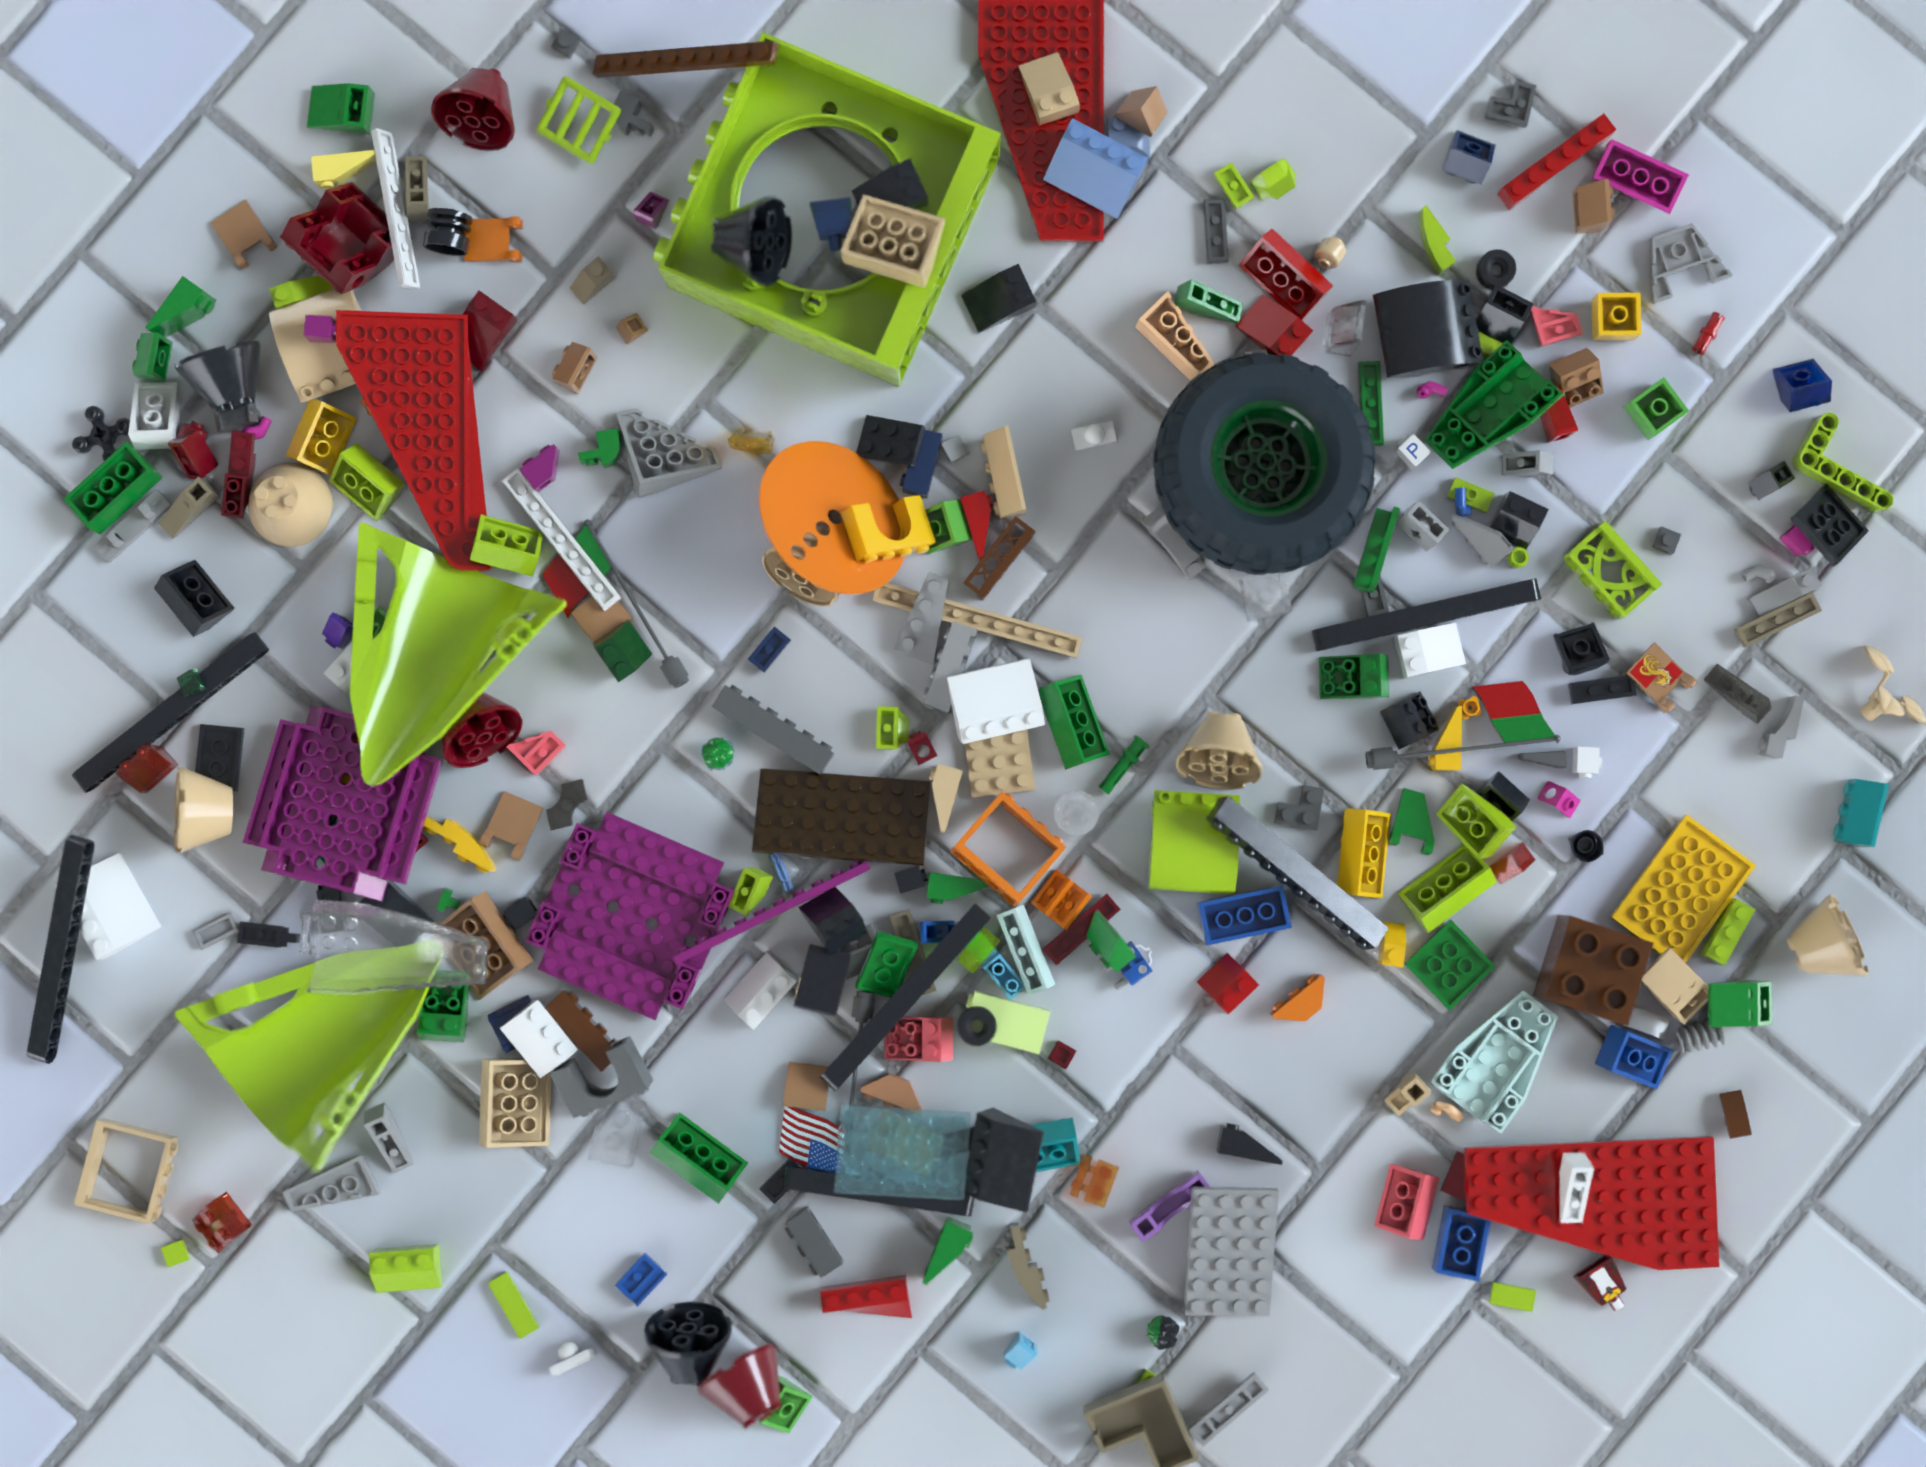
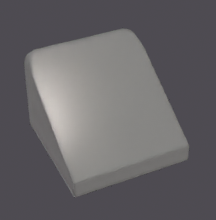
[941,435,970,464]

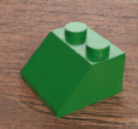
[132,332,173,383]
[1086,910,1136,973]

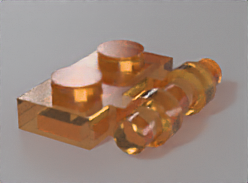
[1070,1154,1119,1208]

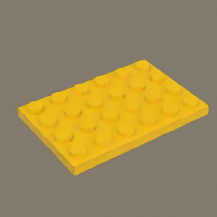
[1610,814,1757,963]

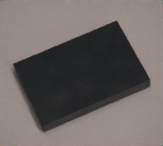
[195,724,245,792]
[793,944,851,1017]

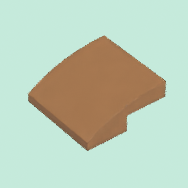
[570,596,632,642]
[783,1062,829,1111]

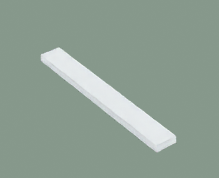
[371,128,420,291]
[501,468,621,611]

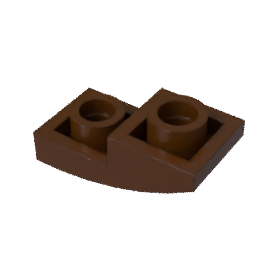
[1719,1090,1752,1139]

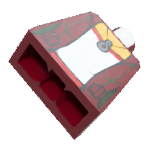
[1573,1255,1626,1311]

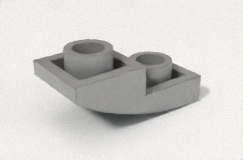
[1621,1007,1670,1040]

